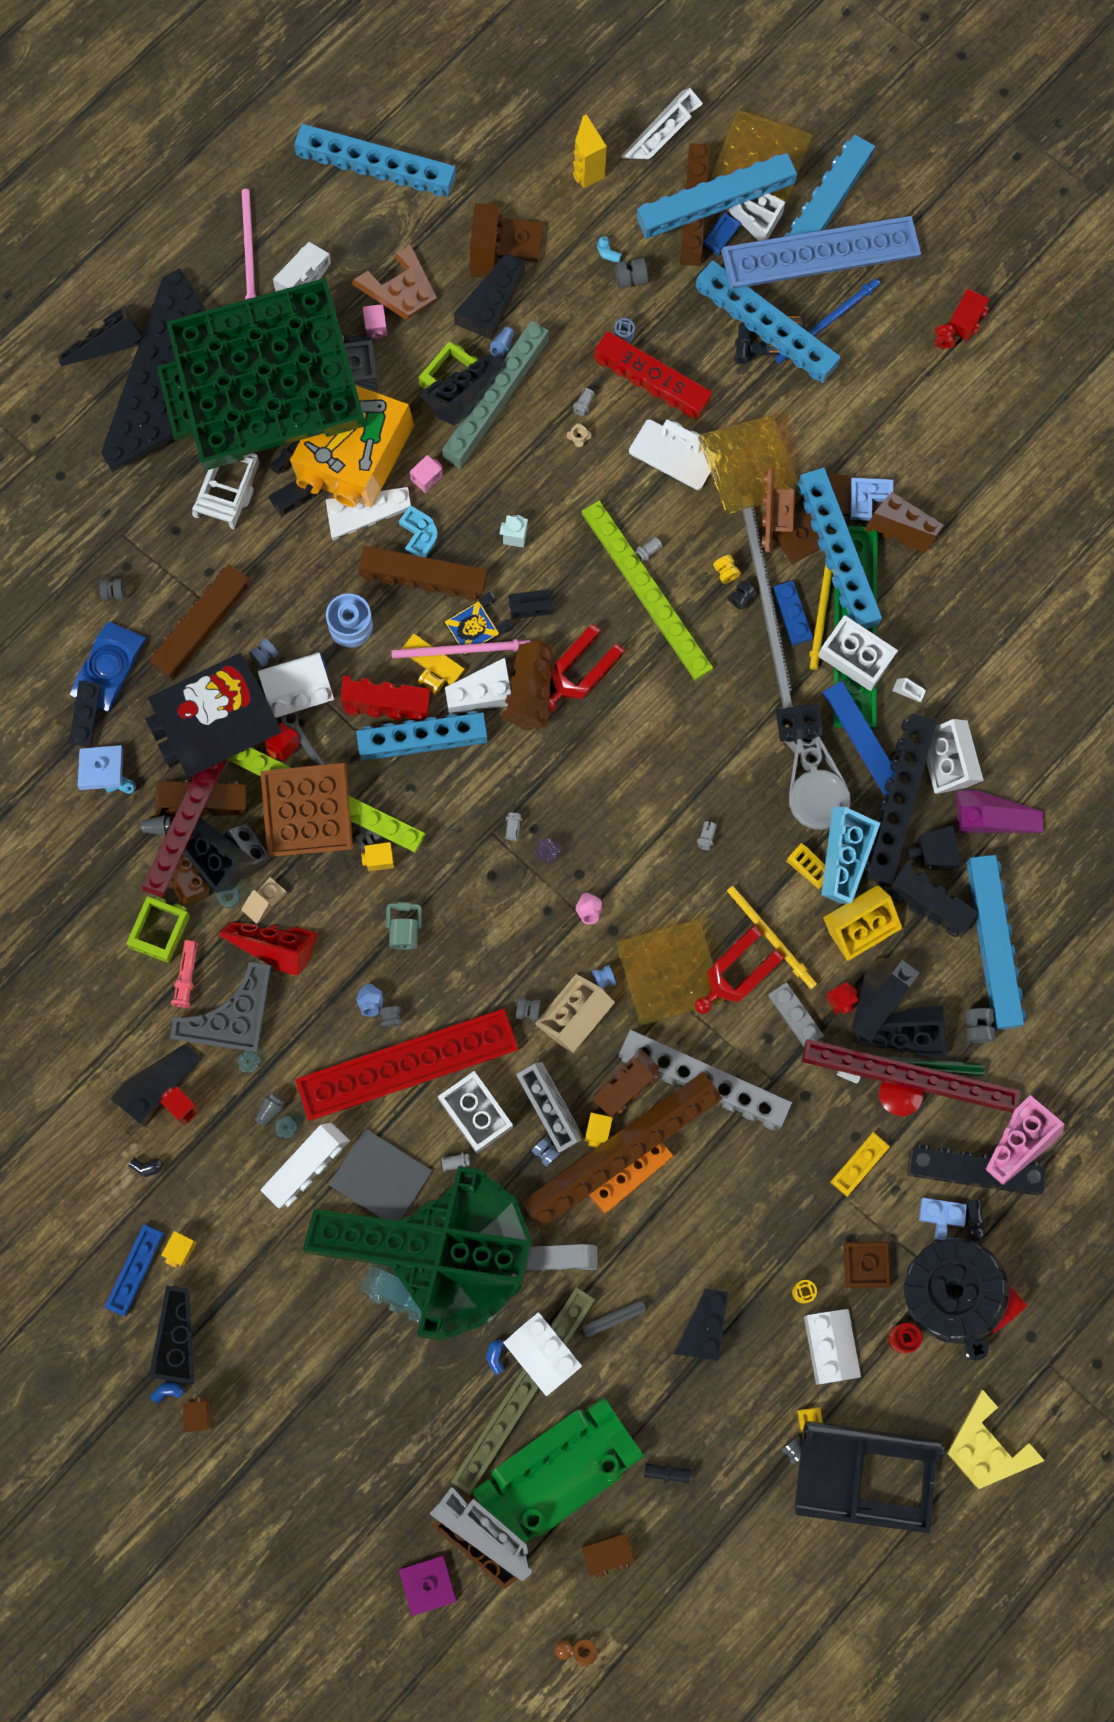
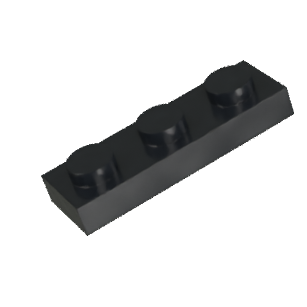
[69,680,102,747]

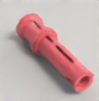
[171,940,198,1008]

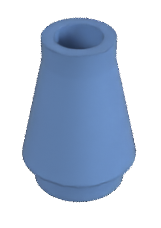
[490,327,515,358]

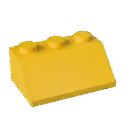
[573,114,607,188]
[823,885,902,961]

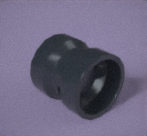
[727,581,757,610]

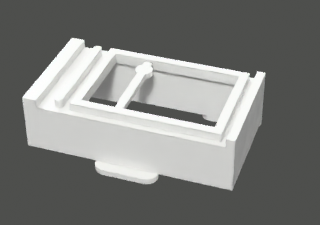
[192,453,260,529]

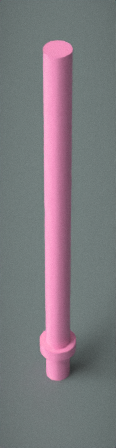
[242,189,257,300]
[391,639,530,659]

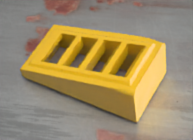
[786,843,825,889]

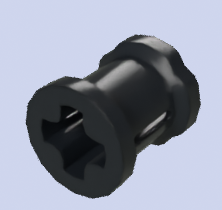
[964,1340,988,1360]

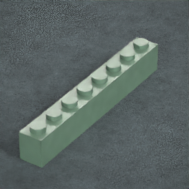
[442,320,549,470]

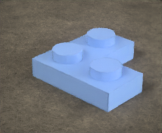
[850,478,893,521]

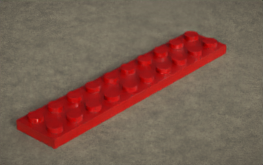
[295,1009,518,1122]

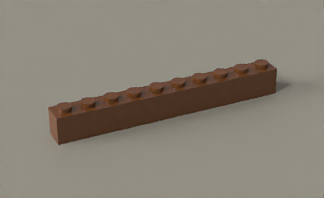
[522,1072,723,1230]

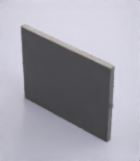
[329,1129,432,1221]

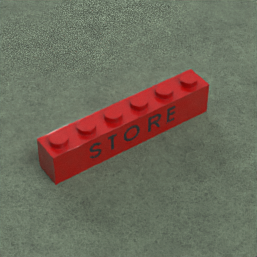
[594,331,712,420]

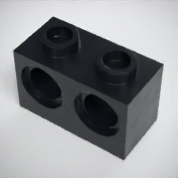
[776,703,822,742]
[224,824,270,875]

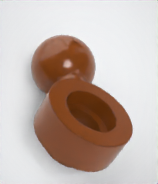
[555,1640,597,1666]

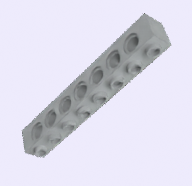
[618,1030,792,1130]

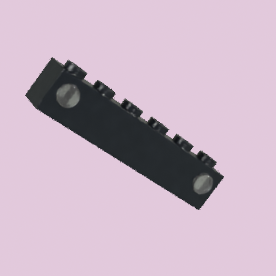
[907,1145,1046,1196]

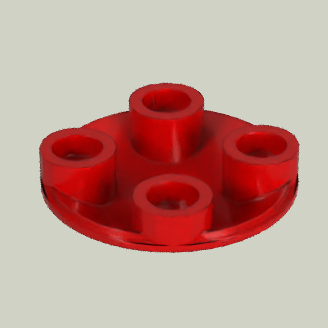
[878,1082,923,1117]

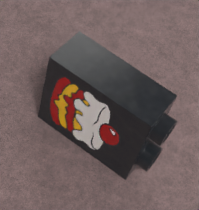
[145,653,282,778]

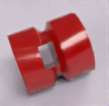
[888,1323,922,1354]

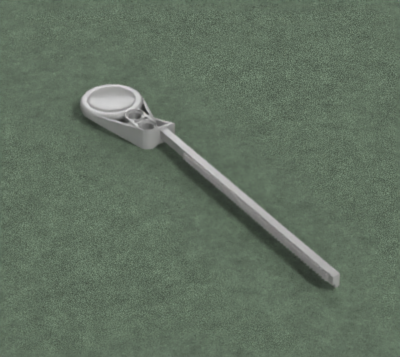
[741,495,850,830]

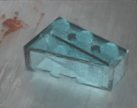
[359,1266,422,1324]

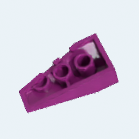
[956,791,1044,833]

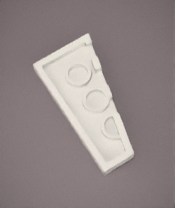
[326,487,411,541]

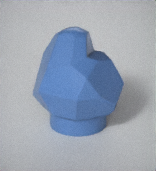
[356,984,383,1017]

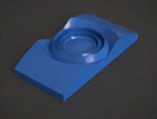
[70,622,147,713]

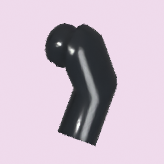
[128,1157,163,1177]

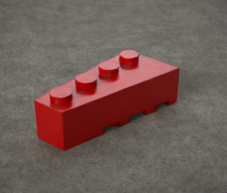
[340,675,430,722]

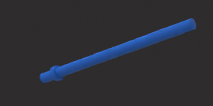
[775,278,880,364]

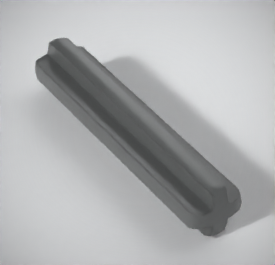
[582,1300,646,1337]

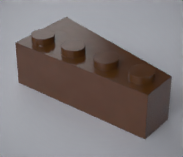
[502,640,553,731]
[154,778,246,817]
[431,1495,518,1589]

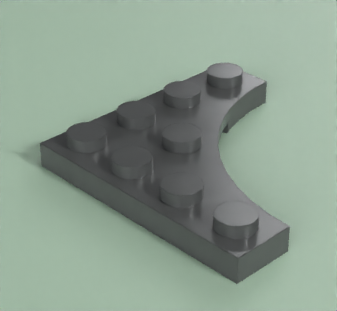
[170,962,272,1052]

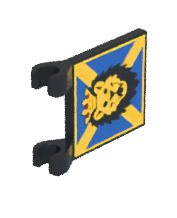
[443,592,513,656]

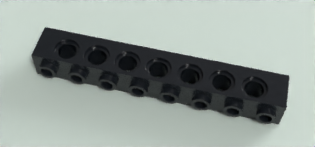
[863,713,937,886]

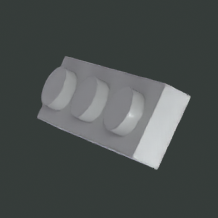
[768,982,824,1047]

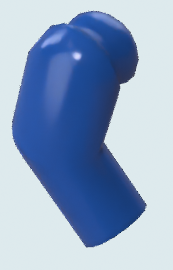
[486,1340,505,1375]
[149,1381,185,1404]

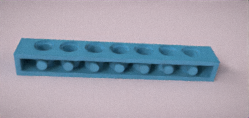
[294,124,456,197]
[696,260,841,383]
[797,468,882,629]

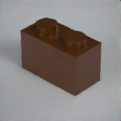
[183,1397,213,1432]
[581,1532,634,1578]

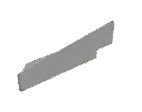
[430,1487,532,1581]

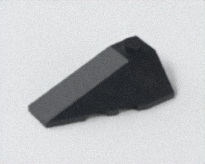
[58,305,142,366]
[111,1044,202,1127]

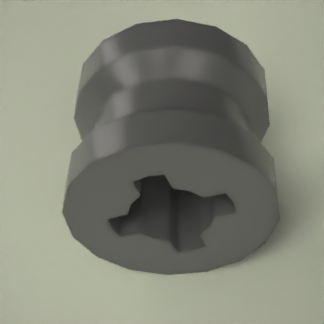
[379,1006,403,1028]
[781,1436,801,1465]

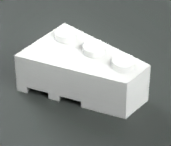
[726,194,785,241]
[273,242,331,291]
[445,658,511,715]

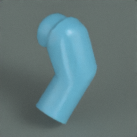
[597,237,622,262]
[105,776,136,794]

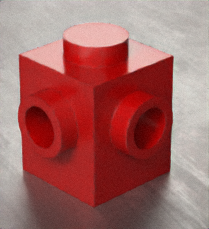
[265,723,300,762]
[825,982,858,1015]

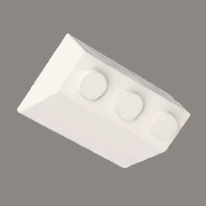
[818,615,898,691]
[258,653,334,718]
[926,719,984,794]
[804,1309,861,1385]
[503,1312,582,1397]

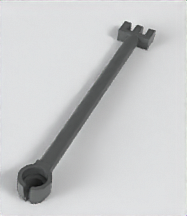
[281,712,381,850]

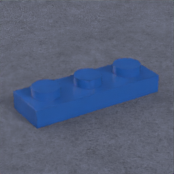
[773,581,813,646]

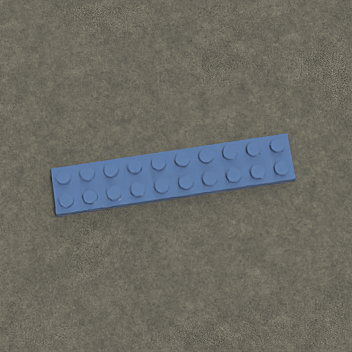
[721,216,921,289]

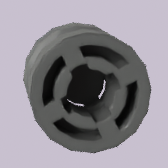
[100,579,124,601]
[516,997,541,1021]

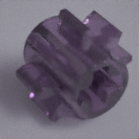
[534,837,562,864]

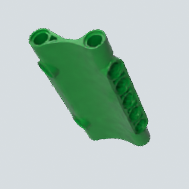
[472,1397,644,1543]

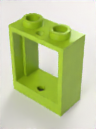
[419,341,479,390]
[126,896,190,964]

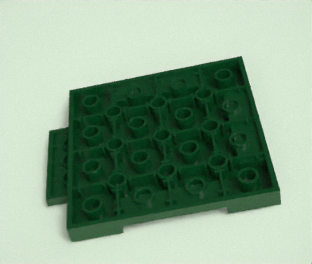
[157,278,367,471]

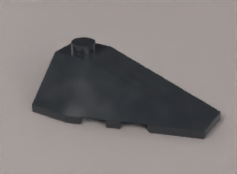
[420,354,506,426]
[852,957,920,1042]
[855,1006,947,1057]

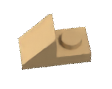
[241,877,287,924]

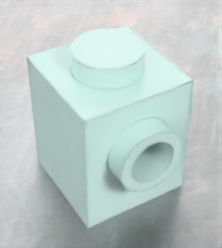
[500,515,528,548]

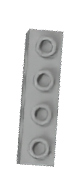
[516,1062,585,1153]

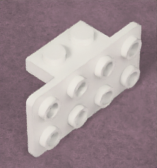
[629,420,718,490]

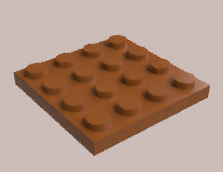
[260,763,353,857]

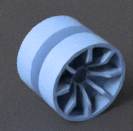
[326,594,373,647]

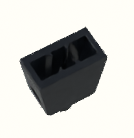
[907,826,961,870]

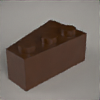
[470,203,503,277]
[865,492,944,553]
[592,1049,660,1117]

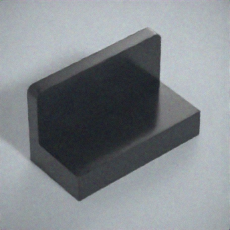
[269,480,317,517]
[508,590,553,620]

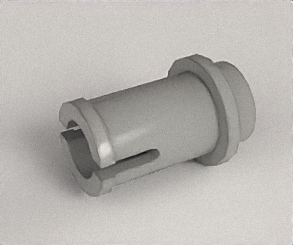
[573,388,595,416]
[635,537,662,562]
[505,813,523,841]
[697,821,717,850]
[442,1152,470,1172]

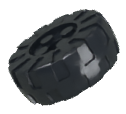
[904,1238,1010,1344]

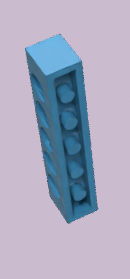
[356,711,487,761]

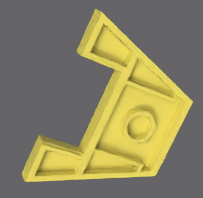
[947,1390,1044,1489]

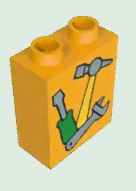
[290,385,414,508]

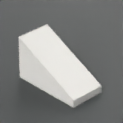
[892,678,926,702]

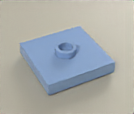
[78,745,124,790]

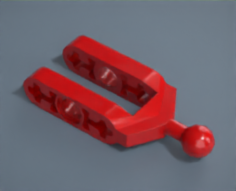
[548,623,626,713]
[695,925,785,1014]

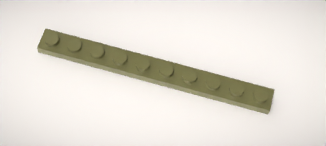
[451,1287,595,1495]

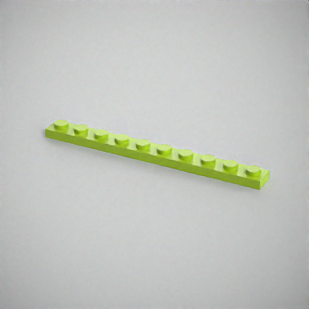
[582,501,713,681]
[227,748,426,853]

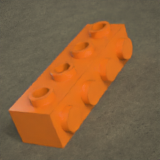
[588,1143,673,1215]

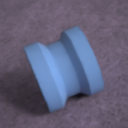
[592,965,616,990]

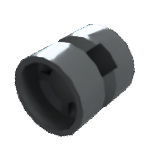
[615,258,648,289]
[965,1008,995,1043]

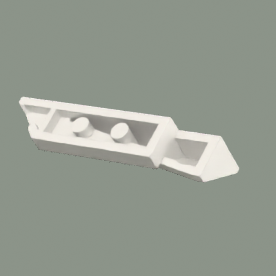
[621,88,703,159]

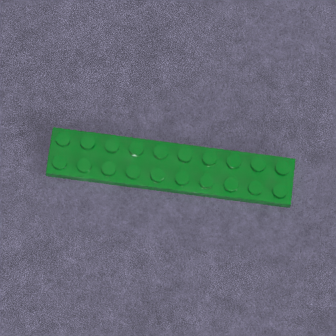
[833,526,877,729]

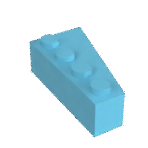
[821,807,880,904]

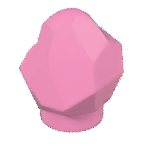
[576,893,602,924]

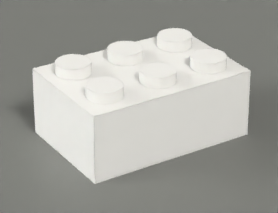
[438,1071,513,1154]

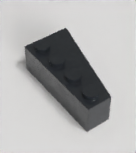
[454,253,525,340]
[166,818,255,893]
[887,862,978,938]
[149,1285,194,1385]

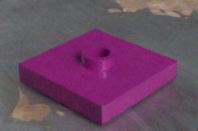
[399,1556,456,1616]

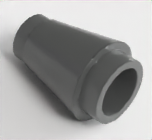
[141,815,174,836]
[254,1092,285,1127]

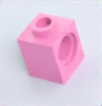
[363,304,387,339]
[410,455,443,493]

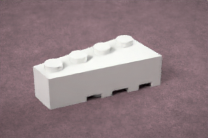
[261,1122,350,1209]

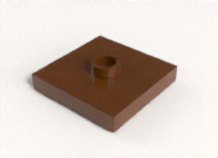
[498,218,543,262]
[809,474,851,517]
[773,510,820,565]
[843,1242,891,1288]

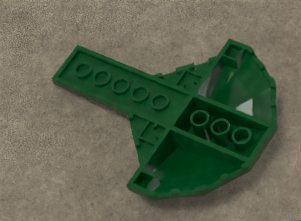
[302,1166,532,1341]

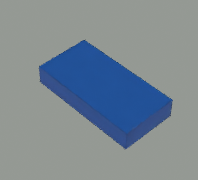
[702,213,741,256]

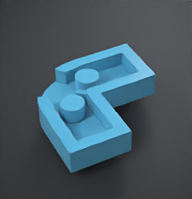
[399,505,437,558]

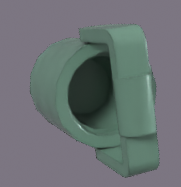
[386,902,421,950]

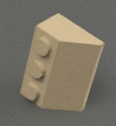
[535,974,615,1053]

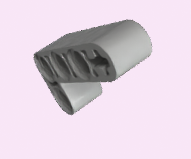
[526,1244,598,1271]

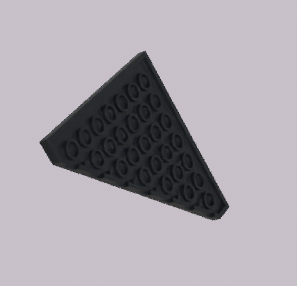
[101,268,207,473]

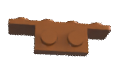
[762,468,795,552]

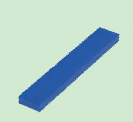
[822,681,903,798]

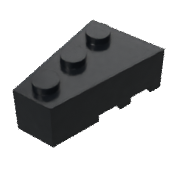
[672,1289,728,1361]

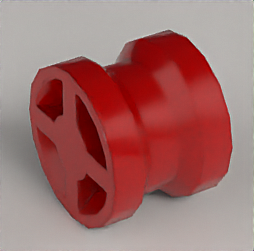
[934,325,956,349]

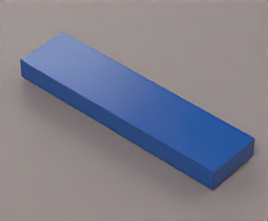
[104,1224,165,1317]

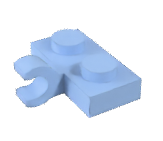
[919,1198,967,1240]

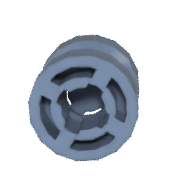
[614,318,635,344]
[249,638,278,668]
[531,1136,562,1167]

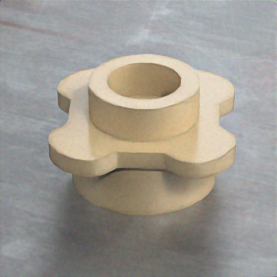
[567,424,591,447]

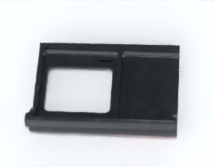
[795,1421,944,1533]

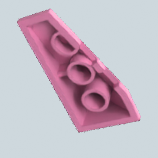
[986,1095,1064,1185]

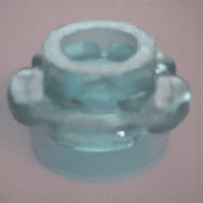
[237,1051,259,1072]
[275,1116,297,1138]

